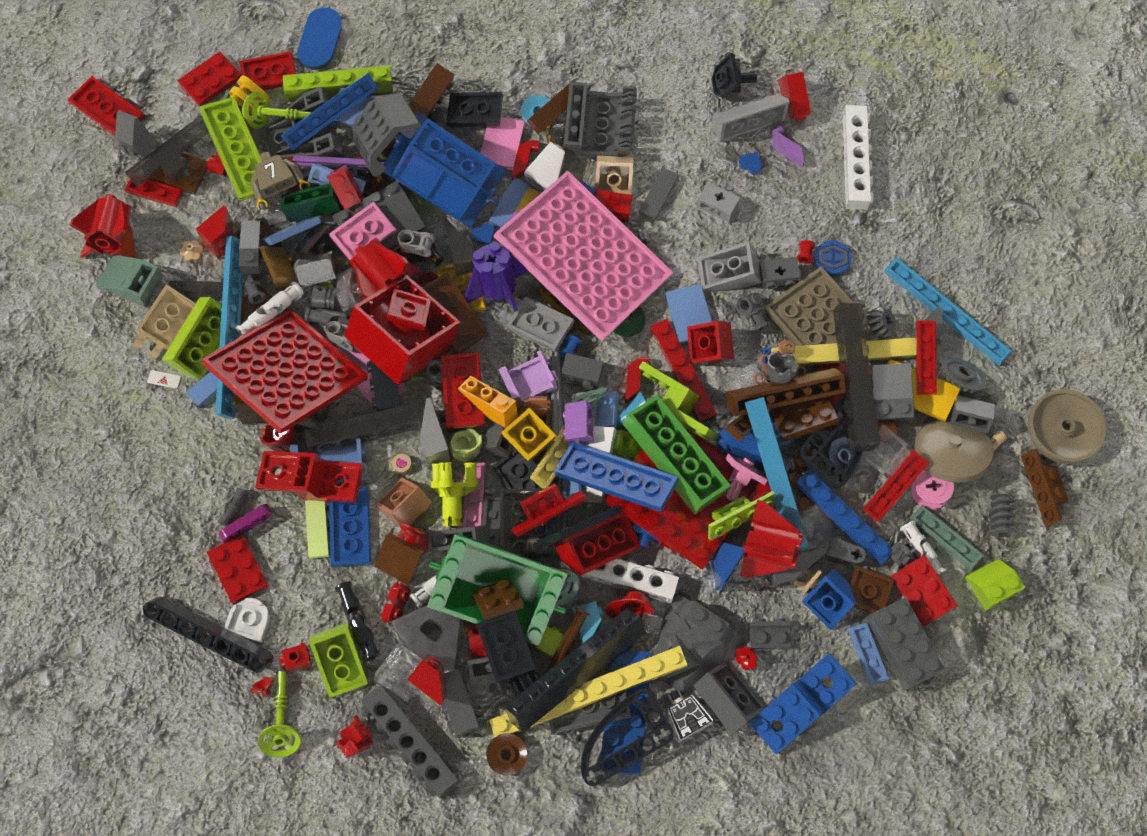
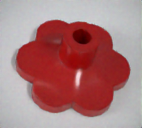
[735,646,758,670]
[250,677,274,697]

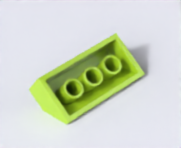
[162,297,222,381]

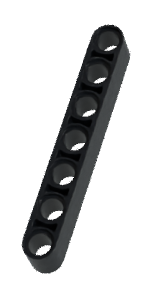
[143,596,274,673]

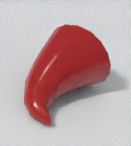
[397,523,428,553]

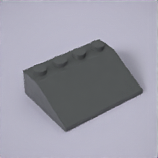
[332,181,426,249]

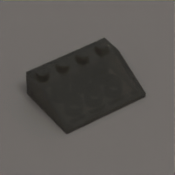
[499,488,561,568]

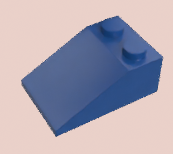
[715,418,765,472]

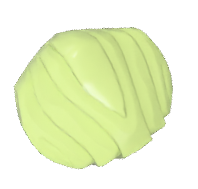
[449,428,482,462]

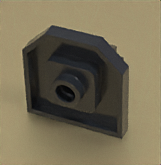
[711,53,757,98]

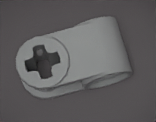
[398,230,435,257]
[324,321,354,351]

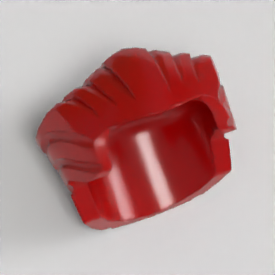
[260,425,296,452]

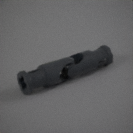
[335,581,381,661]

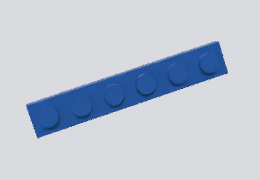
[281,73,378,150]
[795,469,892,566]

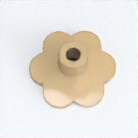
[180,240,204,261]

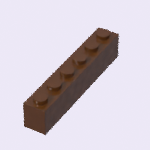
[381,63,455,158]
[726,368,846,416]

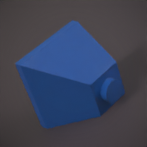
[710,542,744,592]
[802,569,856,630]

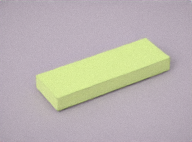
[305,500,329,559]

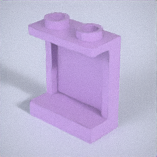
[498,350,558,407]

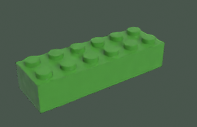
[622,395,731,514]

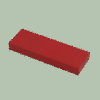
[125,175,184,208]

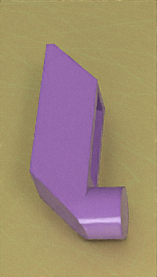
[771,125,804,167]

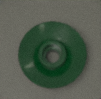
[613,307,645,337]

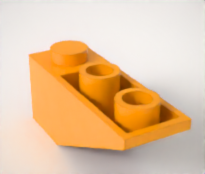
[458,376,518,428]

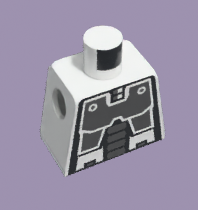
[666,690,713,743]

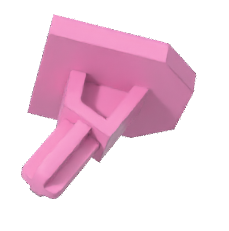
[725,453,768,502]

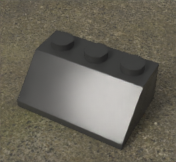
[693,661,765,735]

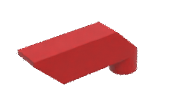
[511,140,540,181]
[625,356,649,403]

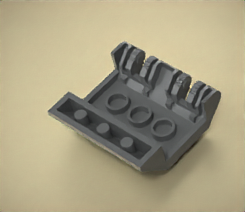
[564,82,637,158]
[352,93,422,177]

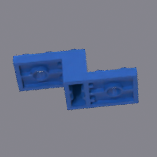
[749,652,857,755]

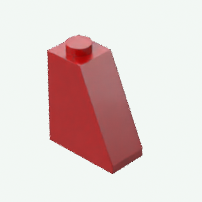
[778,72,811,122]

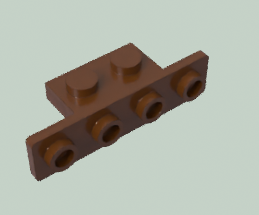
[1021,449,1069,527]

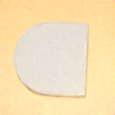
[224,598,270,643]

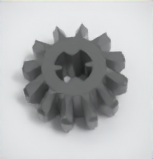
[867,306,898,339]

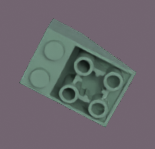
[95,255,163,307]

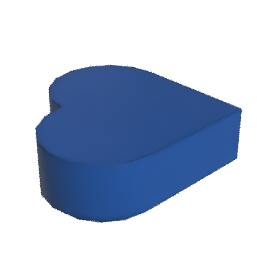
[739,152,761,174]
[471,223,494,245]

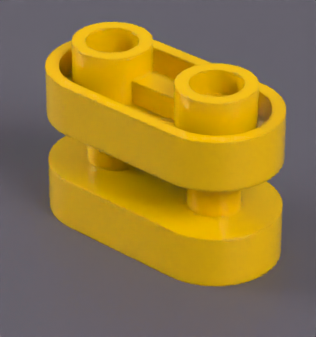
[229,76,270,115]

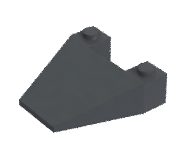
[261,87,344,159]

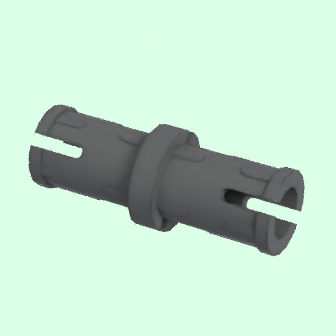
[218,488,248,527]

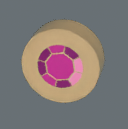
[392,454,412,474]

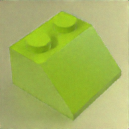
[965,559,1026,611]

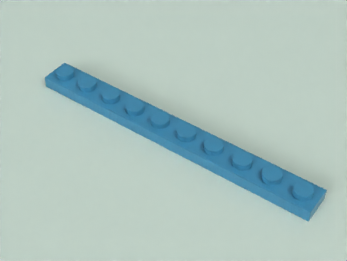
[215,235,243,420]

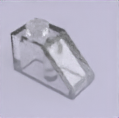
[335,267,365,312]

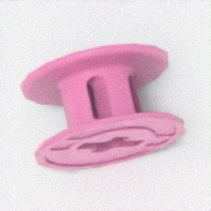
[911,470,954,510]

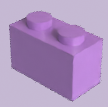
[563,400,594,445]

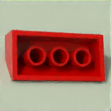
[554,513,641,576]

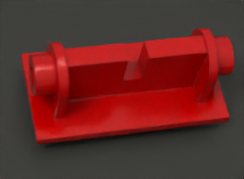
[380,582,411,623]

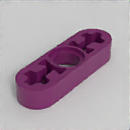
[218,504,273,543]

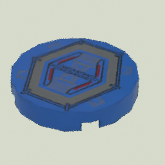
[814,240,852,276]

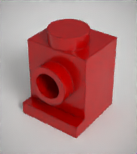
[279,642,312,673]

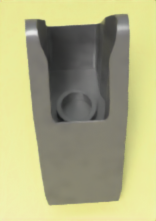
[392,606,462,671]

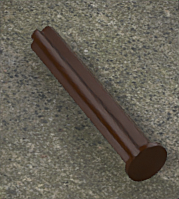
[545,607,590,673]

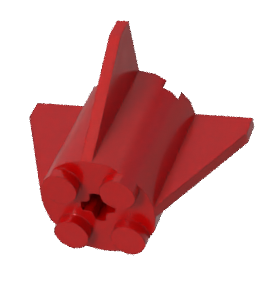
[70,194,136,258]
[349,238,421,299]
[740,500,804,578]

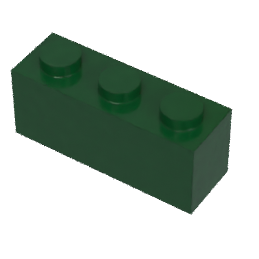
[281,183,341,223]

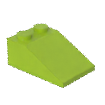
[309,623,368,698]

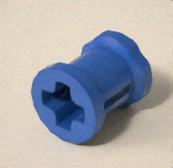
[560,335,582,357]

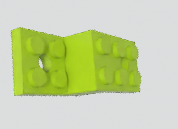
[639,361,719,441]

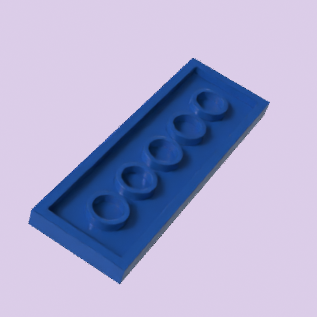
[554,441,679,512]
[599,650,652,776]

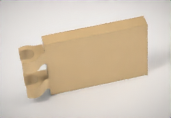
[132,284,196,361]

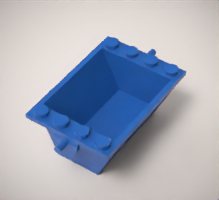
[383,112,506,228]

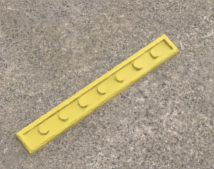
[771,338,916,366]

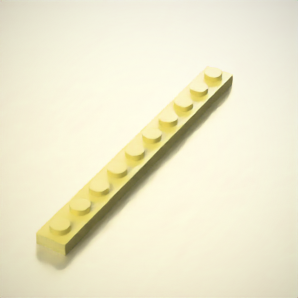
[489,646,688,737]

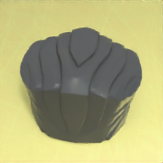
[768,351,798,384]

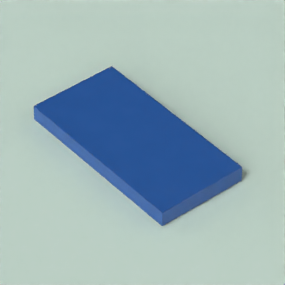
[329,488,371,568]

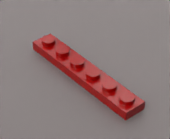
[650,319,717,423]

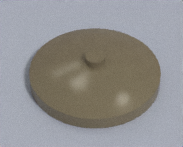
[1027,389,1106,464]
[914,419,994,482]

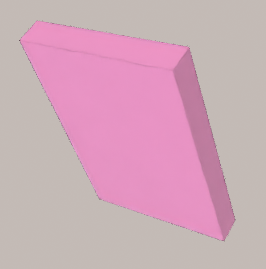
[481,117,525,170]
[329,202,397,261]

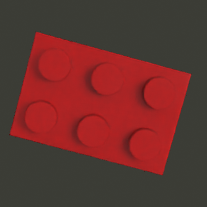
[177,51,242,107]
[207,534,269,605]
[891,555,958,627]

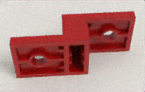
[255,451,364,503]

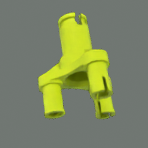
[431,462,479,526]

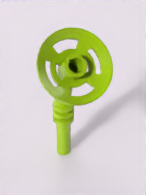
[242,92,312,129]
[258,671,300,757]

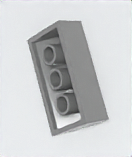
[711,94,790,142]

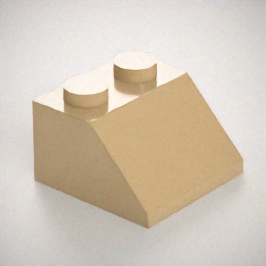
[595,155,633,195]

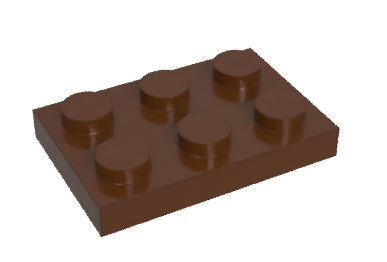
[144,145,208,195]
[770,397,839,441]

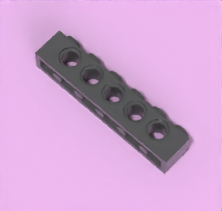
[361,685,459,799]

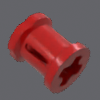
[797,240,815,264]

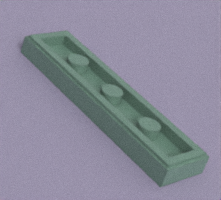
[909,505,984,571]

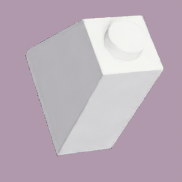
[524,142,565,193]

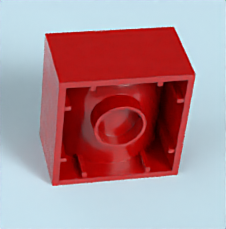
[344,275,461,385]

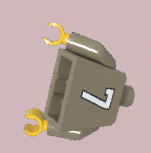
[251,152,310,210]

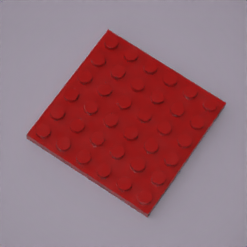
[202,309,368,434]
[604,427,759,570]

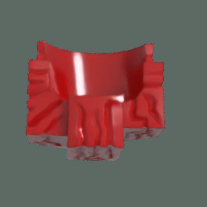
[336,715,373,758]

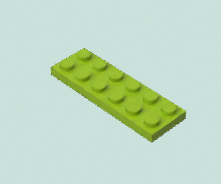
[199,97,262,201]

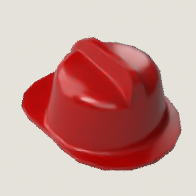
[605,591,654,620]

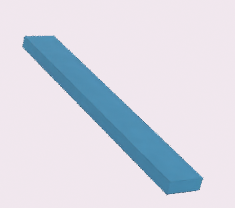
[884,257,1012,366]
[745,397,809,552]

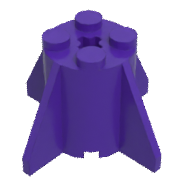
[464,242,529,312]

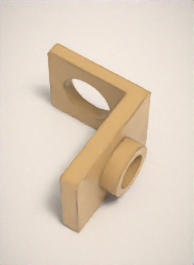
[794,570,822,593]

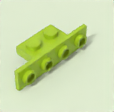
[708,491,775,541]

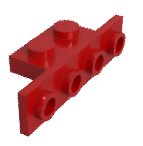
[511,484,587,537]

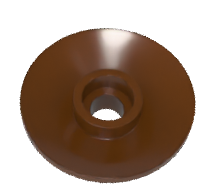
[486,733,527,776]

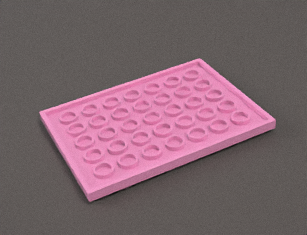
[493,171,673,341]

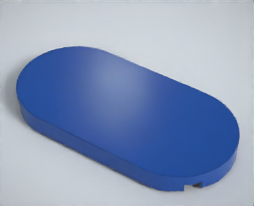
[297,7,342,70]

